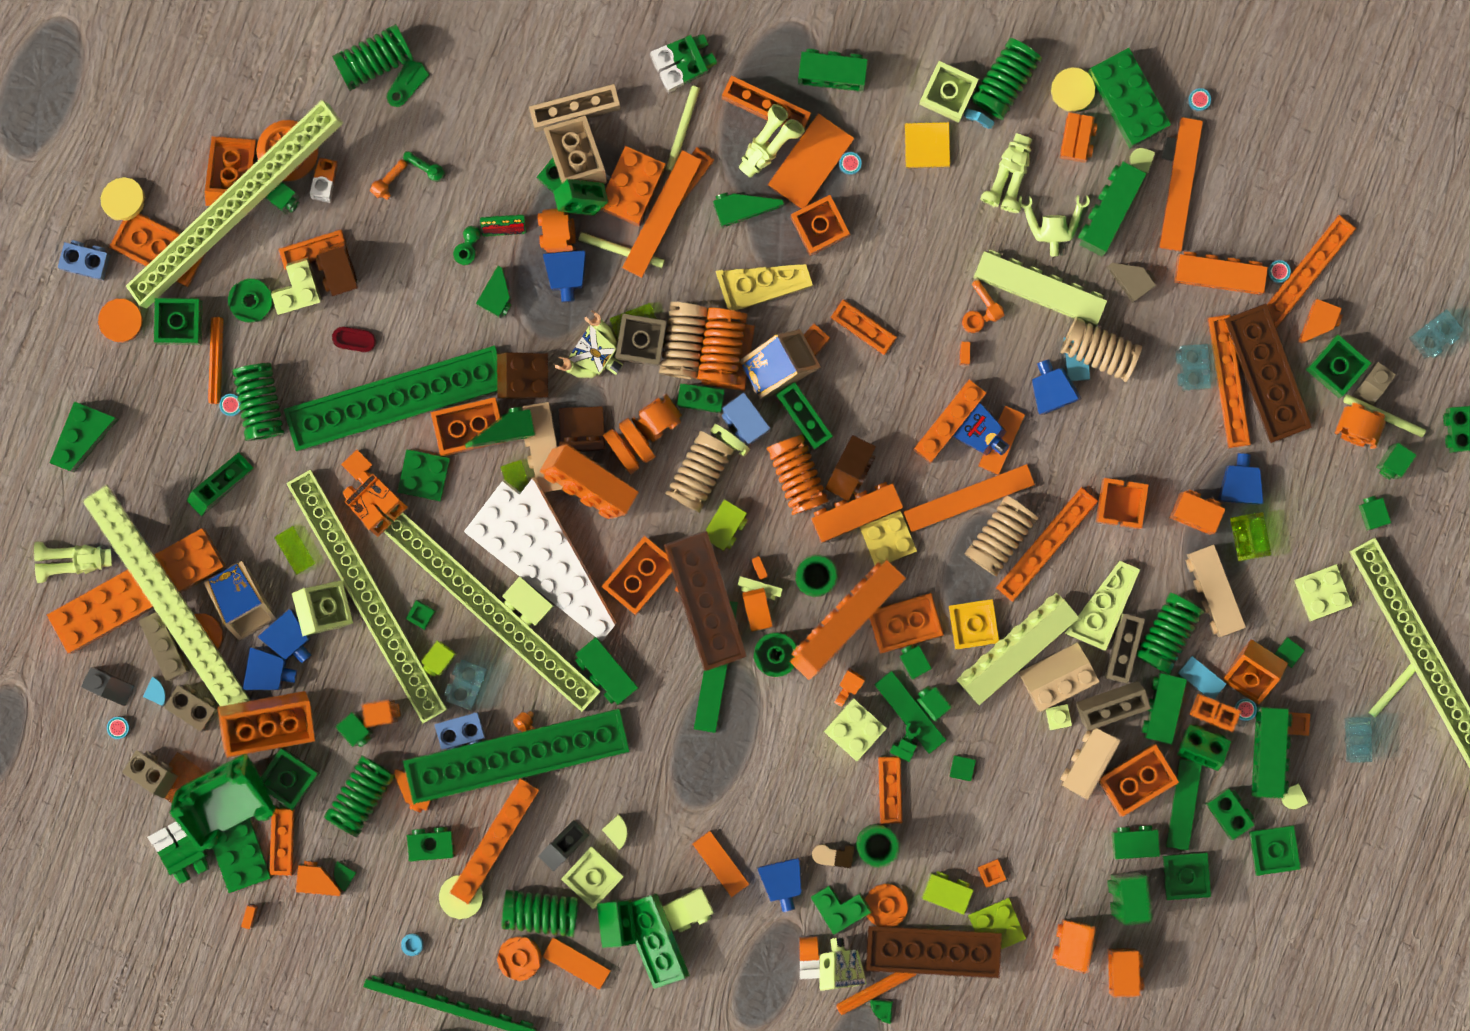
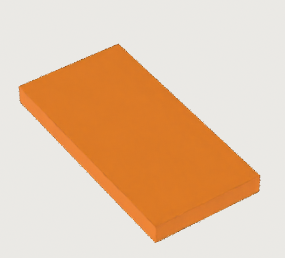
[768,113,854,209]
[109,214,207,288]

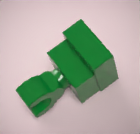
[890,721,921,762]

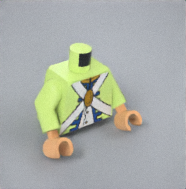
[555,310,623,378]

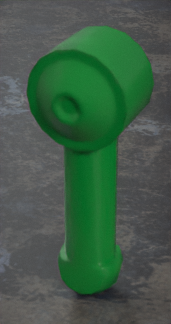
[403,151,445,182]

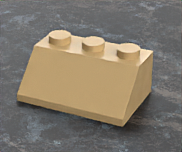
[543,115,607,184]
[1018,643,1099,712]
[1060,728,1120,799]

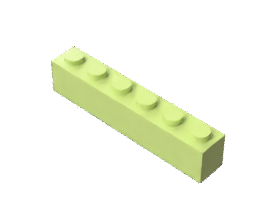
[973,250,1107,327]
[957,593,1079,705]

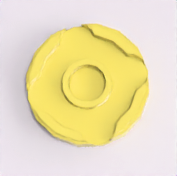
[1051,68,1095,112]
[101,177,145,221]

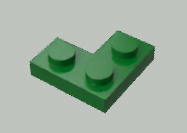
[811,885,872,935]

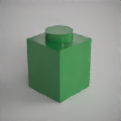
[1358,495,1391,530]
[899,644,932,680]

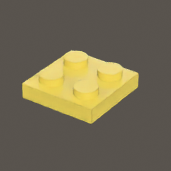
[859,511,917,565]

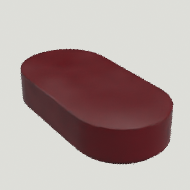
[332,326,376,353]

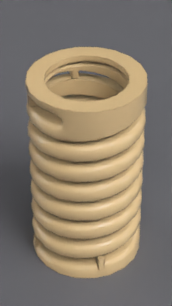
[659,302,708,380]
[1060,317,1142,382]
[665,431,734,513]
[964,495,1039,577]

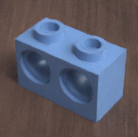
[58,240,110,281]
[434,712,486,750]

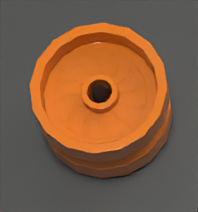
[603,418,656,475]

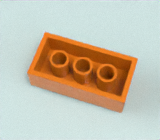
[540,444,639,519]
[217,691,315,757]

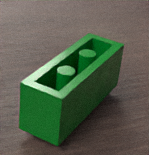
[776,382,833,450]
[575,637,638,705]
[1141,673,1187,744]

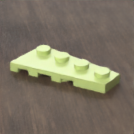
[1064,561,1140,651]

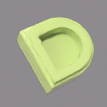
[1130,148,1155,174]
[1281,783,1308,809]

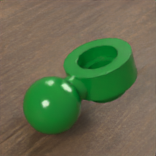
[453,226,480,265]

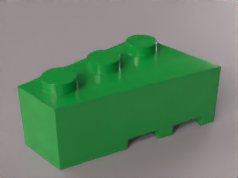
[49,402,119,472]

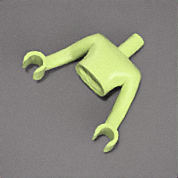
[1018,195,1090,257]

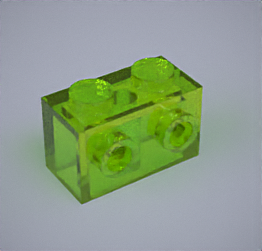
[1230,512,1272,561]

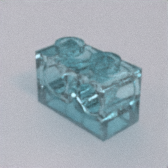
[1409,309,1463,359]
[1176,344,1211,391]
[444,660,488,710]
[1344,717,1372,763]

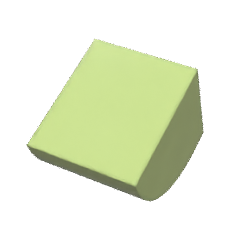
[602,815,628,850]

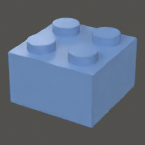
[721,393,770,447]

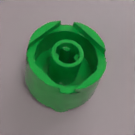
[754,633,797,677]

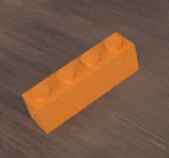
[722,75,811,129]
[1174,251,1268,295]
[913,379,986,463]
[811,482,903,543]

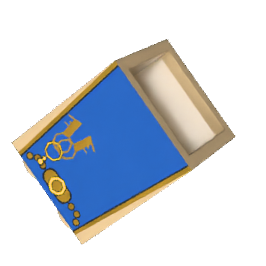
[740,329,821,399]
[204,561,277,641]

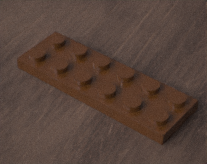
[1224,303,1312,443]
[664,531,747,671]
[866,926,1002,979]

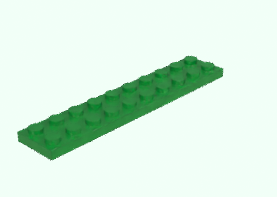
[283,345,498,452]
[403,708,629,804]

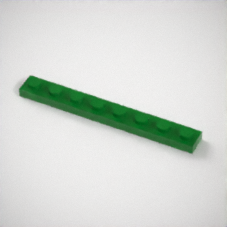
[363,975,537,1031]

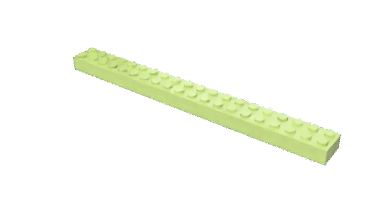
[126,100,343,309]
[286,470,448,724]
[83,485,252,706]
[377,506,601,712]
[1349,538,1470,768]

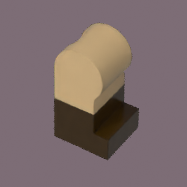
[812,844,854,869]

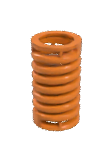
[697,308,748,386]
[766,434,829,516]

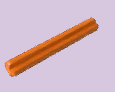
[208,317,223,404]
[836,973,917,1015]

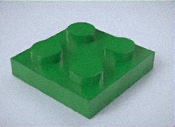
[397,449,450,502]
[1249,825,1301,876]
[1163,852,1211,900]

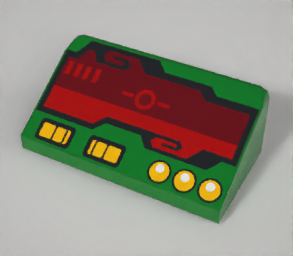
[480,215,526,237]

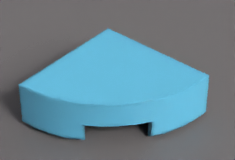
[964,108,995,129]
[143,677,166,706]

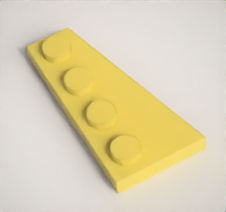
[715,264,813,311]

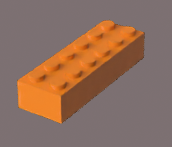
[790,560,906,680]

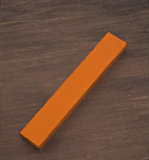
[1159,117,1203,252]
[622,150,702,278]
[1267,215,1356,328]
[1207,314,1251,449]
[903,464,1035,532]
[996,487,1098,602]

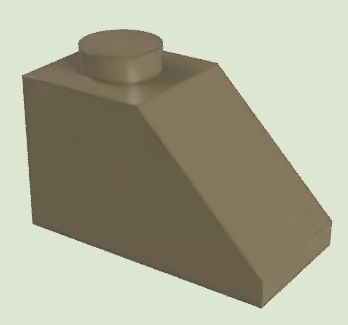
[1107,263,1156,303]
[1352,362,1396,406]

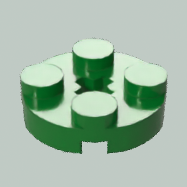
[228,278,273,323]

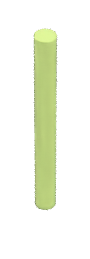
[665,86,700,172]
[579,232,665,268]
[1343,394,1426,437]
[1368,648,1431,718]

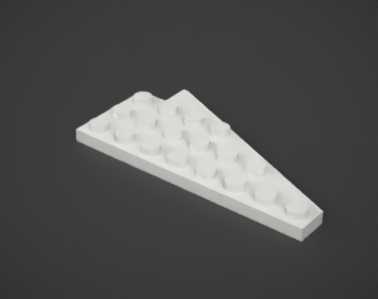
[464,478,617,642]

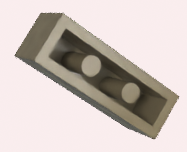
[139,612,190,681]
[1104,613,1145,684]
[1076,681,1150,731]

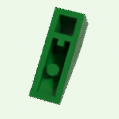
[713,192,784,228]
[465,407,535,448]
[186,452,253,517]

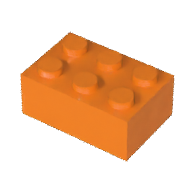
[601,146,666,227]
[431,397,504,457]
[601,536,672,615]
[1098,744,1179,817]

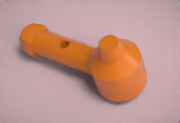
[370,159,407,200]
[972,280,1005,322]
[513,711,535,732]

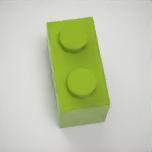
[705,499,748,551]
[421,641,458,676]
[921,871,973,915]

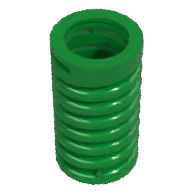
[332,24,414,91]
[971,38,1043,120]
[232,363,285,441]
[795,556,837,597]
[1136,592,1205,675]
[324,755,395,838]
[856,824,899,867]
[502,889,578,937]

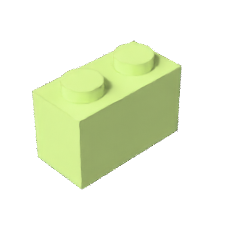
[502,577,554,626]

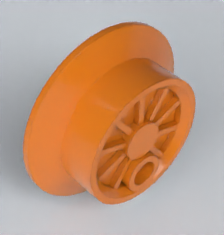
[257,120,318,181]

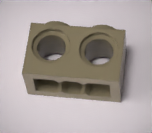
[164,684,218,732]
[122,750,178,799]

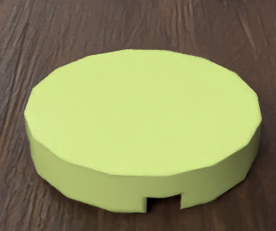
[710,424,750,456]
[439,875,483,919]

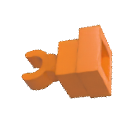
[834,668,866,707]

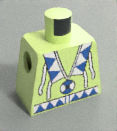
[820,938,867,990]

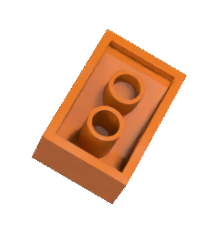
[205,136,256,206]
[1052,919,1095,973]

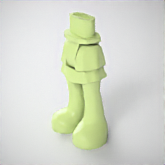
[739,104,805,178]
[980,134,1032,213]
[34,542,112,583]

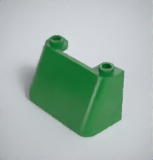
[169,754,275,852]

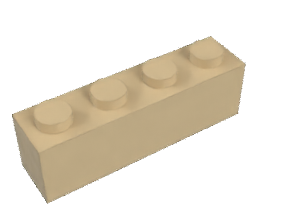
[529,84,621,132]
[523,402,563,494]
[1185,545,1246,637]

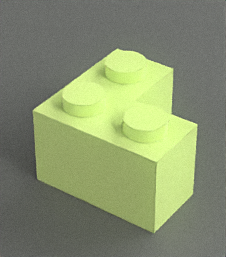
[271,257,321,315]
[662,886,713,933]

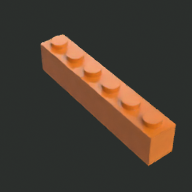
[449,779,539,904]

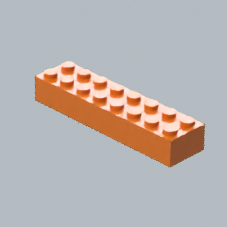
[47,528,227,654]

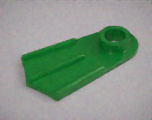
[387,61,429,107]

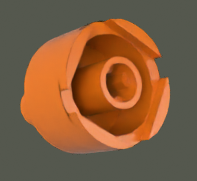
[538,208,576,253]
[631,393,682,442]
[1335,403,1386,449]

